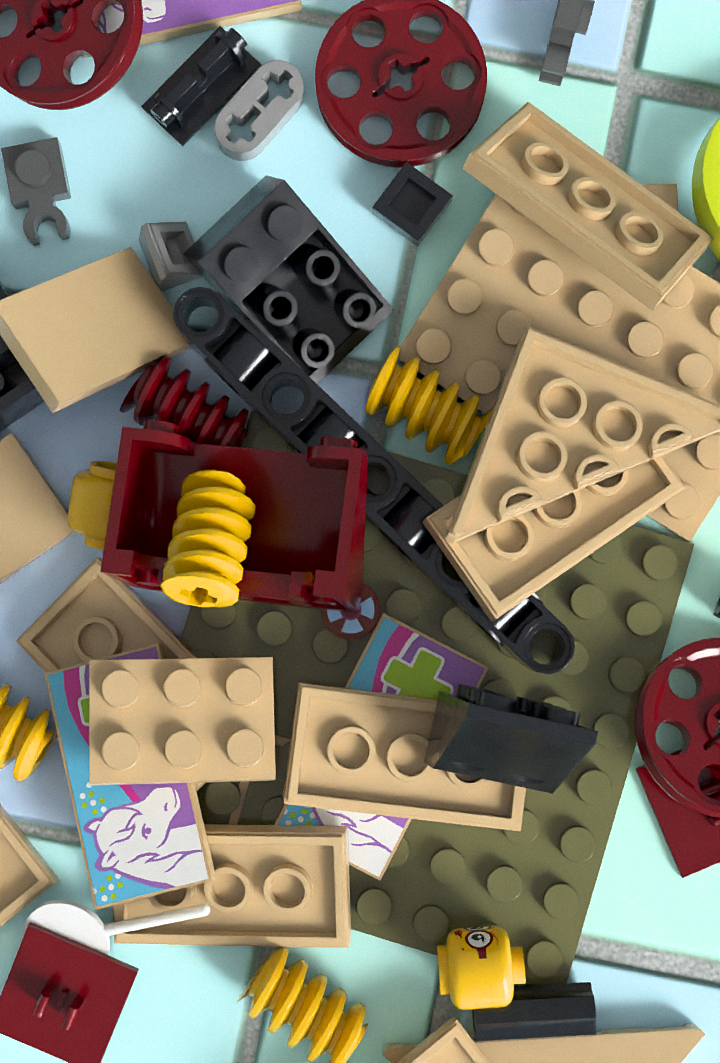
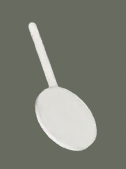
[23,900,210,955]

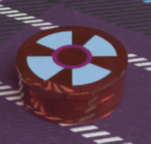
[321,583,380,640]

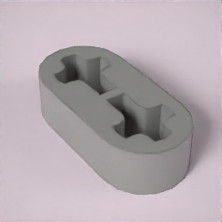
[214,60,305,161]

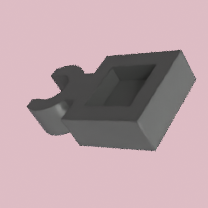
[538,0,595,86]
[1,137,72,246]

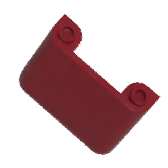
[100,420,368,612]

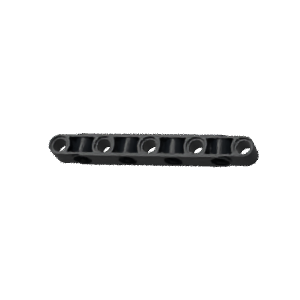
[173,287,575,674]

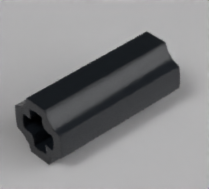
[472,982,596,1043]

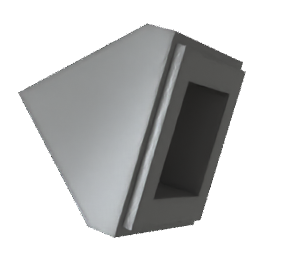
[139,221,202,291]

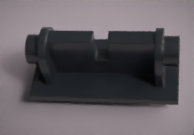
[141,26,262,147]

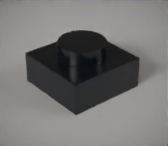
[372,162,453,247]

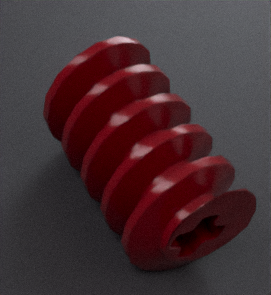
[119,355,250,447]

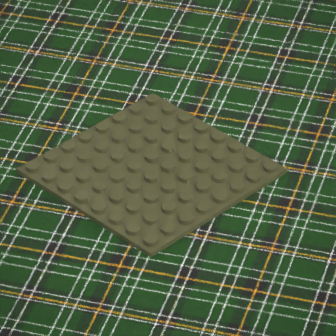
[181,410,694,985]

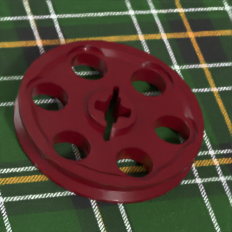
[0,0,143,110]
[315,0,487,168]
[634,638,720,818]

